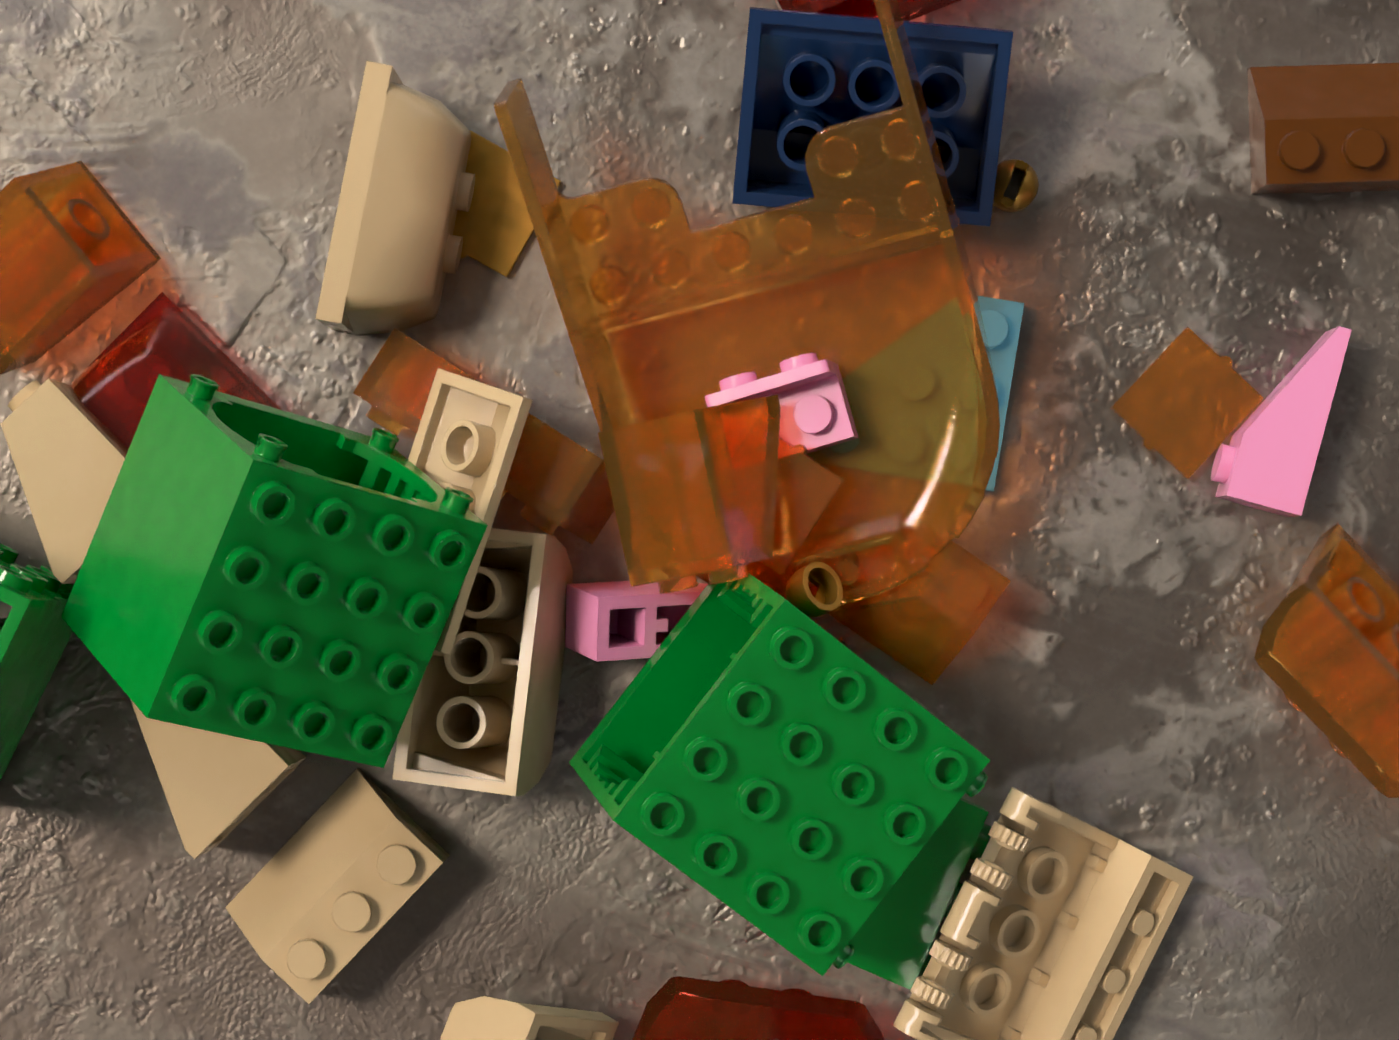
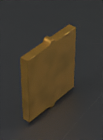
[453,130,561,278]

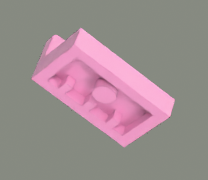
[704,353,859,474]

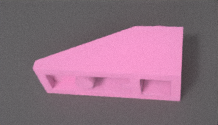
[1211,326,1352,517]
[565,581,772,662]

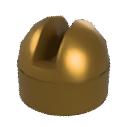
[993,159,1039,212]
[785,561,843,618]

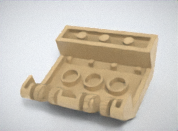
[893,787,1194,1040]

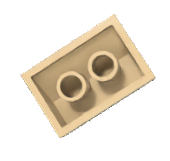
[225,768,450,1004]

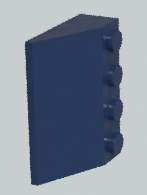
[732,7,1013,226]

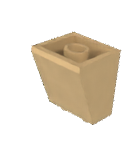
[1,378,131,584]
[130,699,306,859]

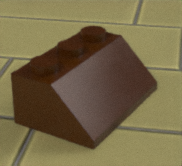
[1247,63,1399,195]

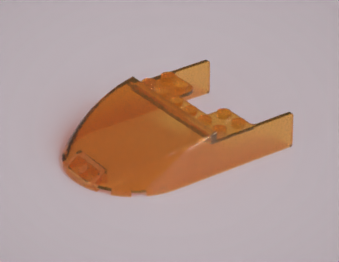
[494,0,1000,605]

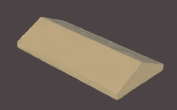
[408,368,533,654]

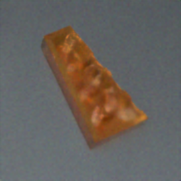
[353,328,633,544]

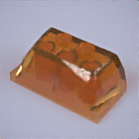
[1254,523,1399,798]

